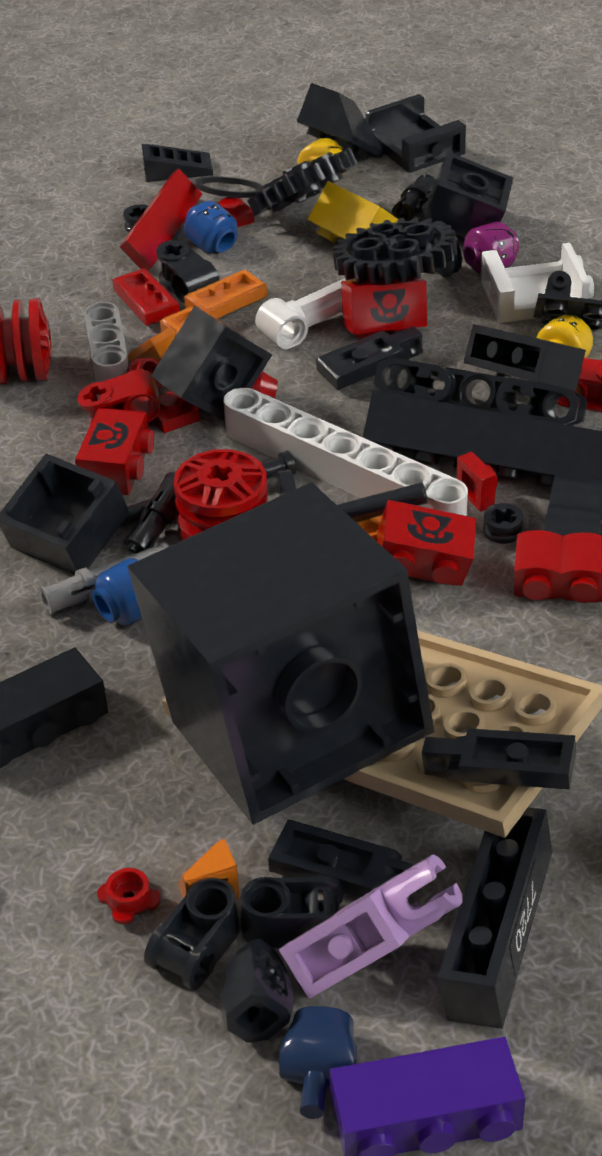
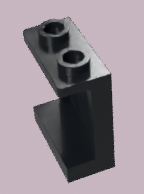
[365,94,466,173]

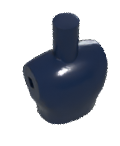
[279,1006,357,1119]

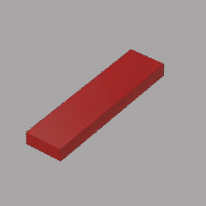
[119,169,202,271]

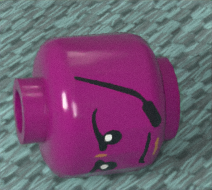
[463,222,519,274]

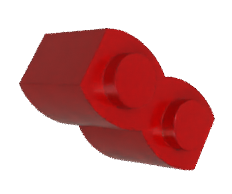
[514,530,602,603]

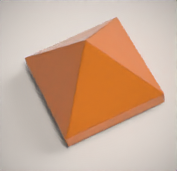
[128,327,176,362]

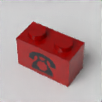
[341,277,428,339]
[75,408,154,495]
[377,500,476,586]

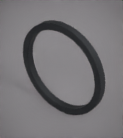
[195,176,263,198]

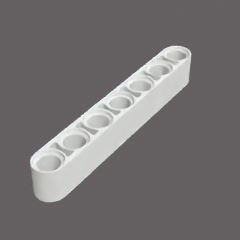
[224,388,468,516]

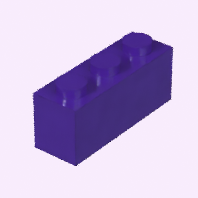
[330,1036,525,1156]

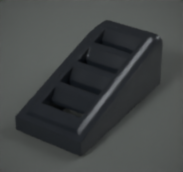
[141,144,213,182]

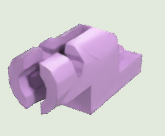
[279,854,463,999]

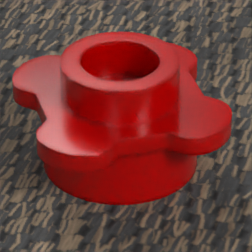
[97,868,161,924]

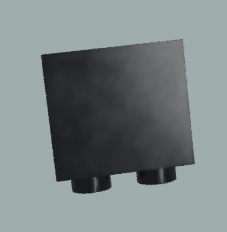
[127,482,435,825]

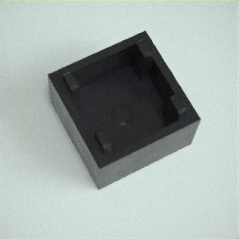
[422,151,514,238]
[151,306,272,421]
[0,454,130,575]

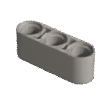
[84,302,129,382]

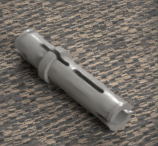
[39,543,168,615]

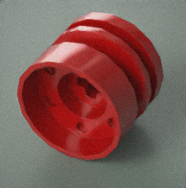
[0,298,52,384]
[173,449,268,541]

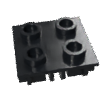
[533,271,602,330]

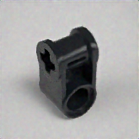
[156,240,220,304]
[241,875,344,948]
[144,878,240,990]

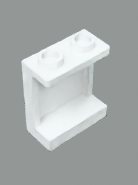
[481,243,594,323]

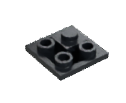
[296,83,384,159]

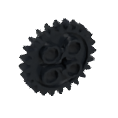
[247,148,357,216]
[332,217,457,285]

